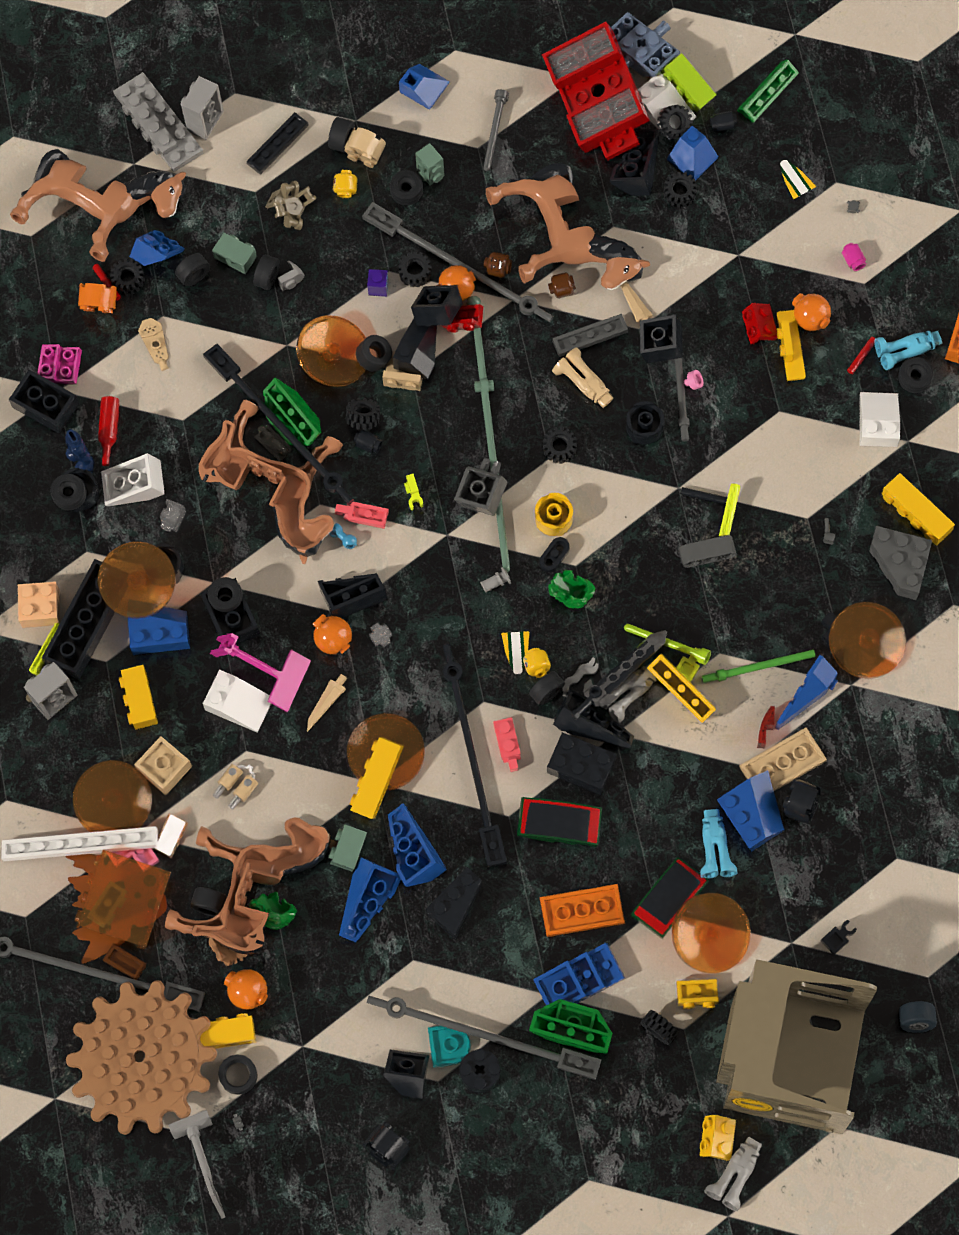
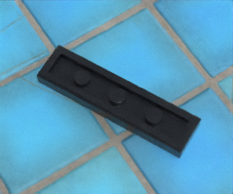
[246,112,308,175]

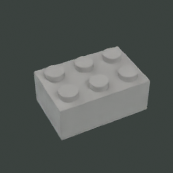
[181,76,224,140]
[24,662,77,720]

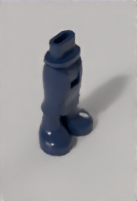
[65,430,95,473]

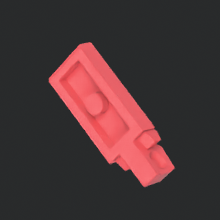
[335,502,389,529]
[493,717,521,772]

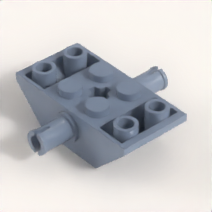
[611,12,680,77]

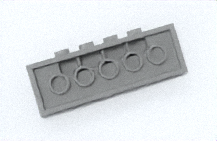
[113,72,203,172]

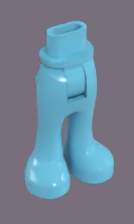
[874,331,942,370]
[700,809,738,879]

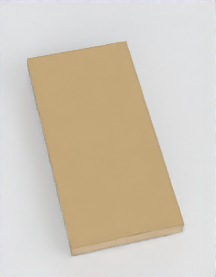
[740,728,827,791]

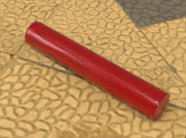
[92,264,121,301]
[847,337,875,375]

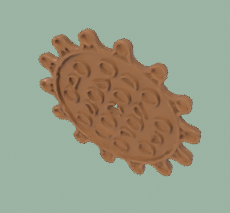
[66,980,217,1135]

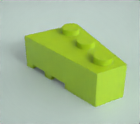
[661,53,716,112]

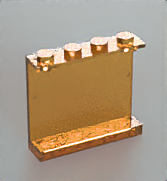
[74,850,171,950]

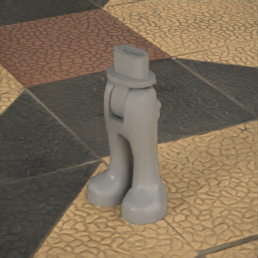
[600,663,657,723]
[704,1137,762,1211]

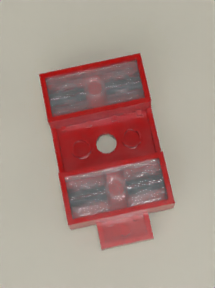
[542,22,650,160]

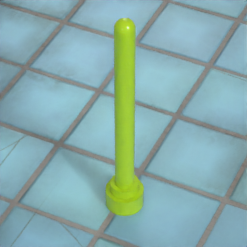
[624,624,711,665]

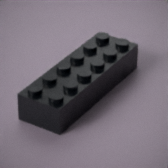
[42,559,131,680]

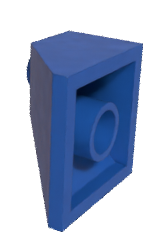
[667,126,718,180]

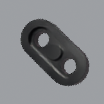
[540,537,570,572]

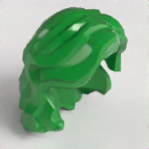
[548,570,595,608]
[249,892,297,929]

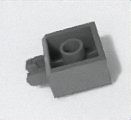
[454,458,507,516]

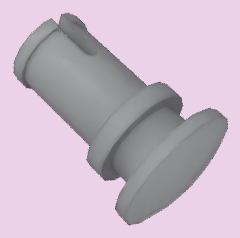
[480,567,511,593]

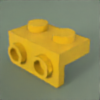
[676,979,719,1009]
[700,1115,736,1161]

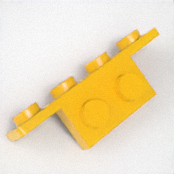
[777,310,806,381]

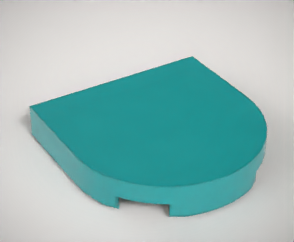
[428,1026,471,1068]

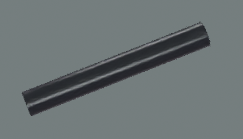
[680,487,728,504]

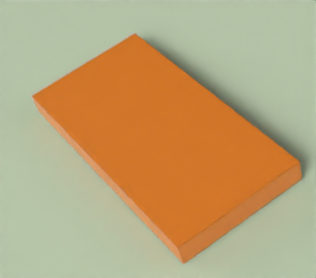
[540,884,625,937]

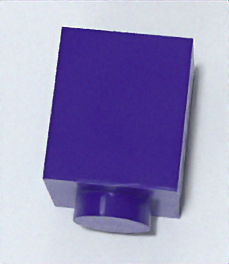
[367,269,389,297]

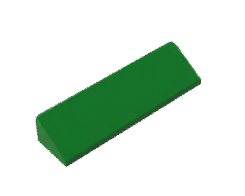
[737,59,799,122]

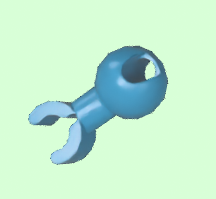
[329,523,357,549]

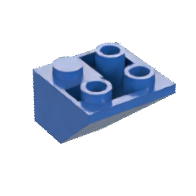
[399,64,450,110]
[129,230,184,266]

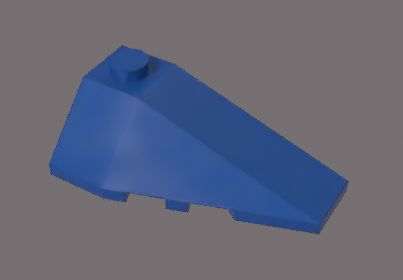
[775,655,838,730]
[388,804,447,887]
[339,857,401,942]

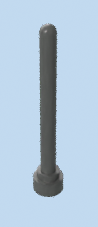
[483,89,509,171]

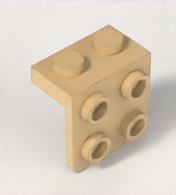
[383,351,423,391]

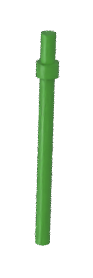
[702,650,815,683]

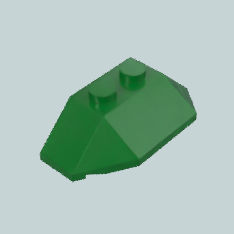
[263,378,321,446]
[529,999,613,1053]

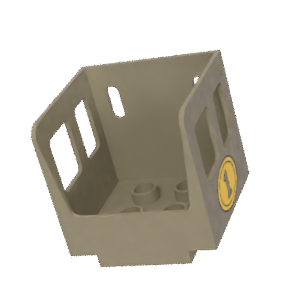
[716,959,877,1134]

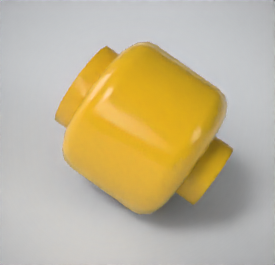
[333,170,358,198]
[523,648,551,678]

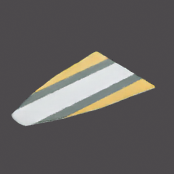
[780,160,816,199]
[501,631,530,674]

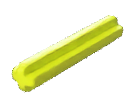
[719,483,740,537]
[29,623,59,675]

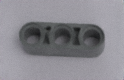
[679,535,737,568]

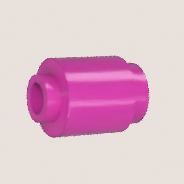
[842,243,866,271]

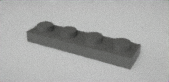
[552,313,628,357]

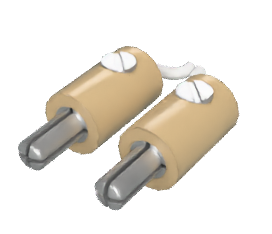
[213,764,258,810]

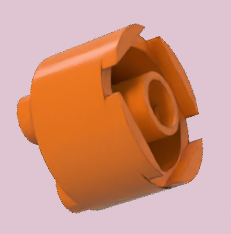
[78,283,117,313]

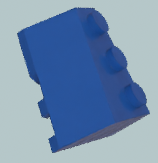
[127,600,190,655]
[717,770,784,852]

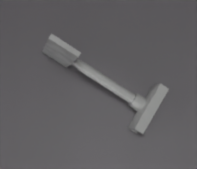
[168,1110,225,1218]

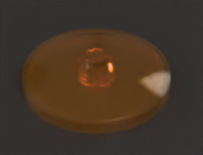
[296,315,366,387]
[98,542,176,619]
[829,602,906,679]
[347,713,425,790]
[73,760,152,832]
[672,893,750,973]

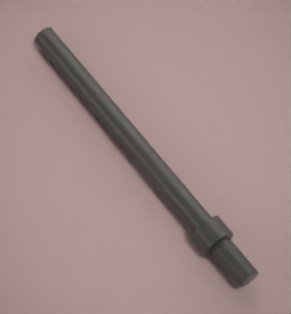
[675,358,690,442]

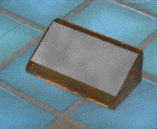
[153,813,188,858]

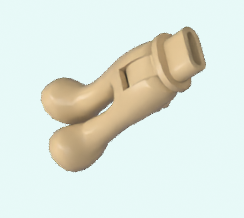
[552,348,614,408]

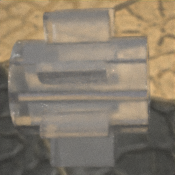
[369,623,393,647]

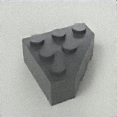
[869,526,932,600]

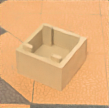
[134,736,192,795]

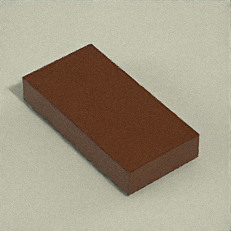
[103,943,147,980]

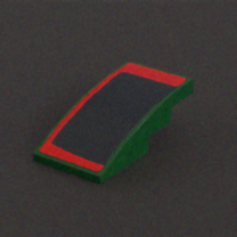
[517,797,602,847]
[631,857,709,939]

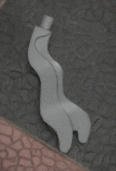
[562,657,599,697]

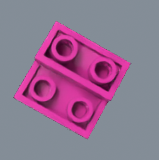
[37,344,82,384]

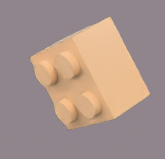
[18,582,60,628]

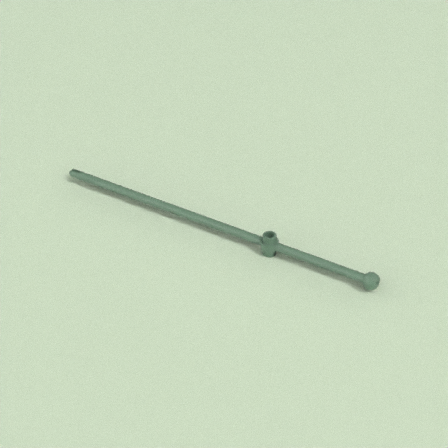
[467,296,510,572]

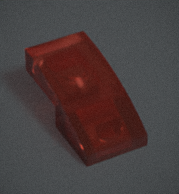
[757,706,775,749]

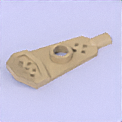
[138,318,169,371]

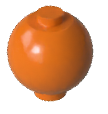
[436,265,476,301]
[792,293,831,331]
[313,614,352,654]
[224,969,268,1010]

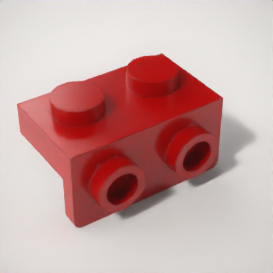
[742,303,778,344]
[441,304,484,333]

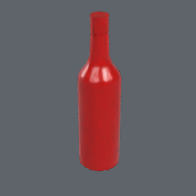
[98,396,120,466]

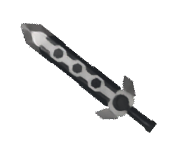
[570,630,667,720]

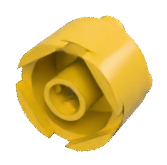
[535,493,573,536]

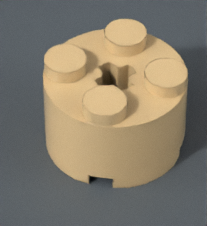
[344,128,386,168]

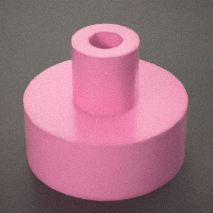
[684,370,704,390]

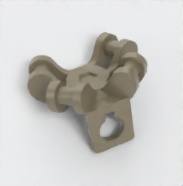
[265,181,317,230]

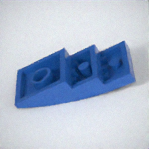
[533,943,626,1005]

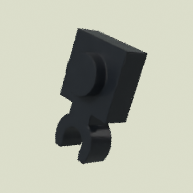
[820,920,857,955]

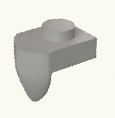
[278,261,305,291]

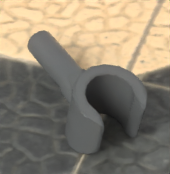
[823,518,835,545]

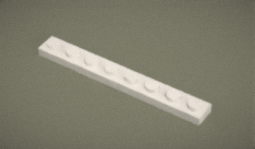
[1,826,158,861]

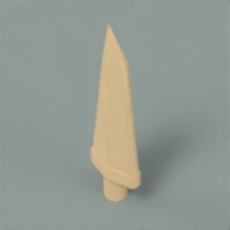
[620,282,653,323]
[307,674,347,732]

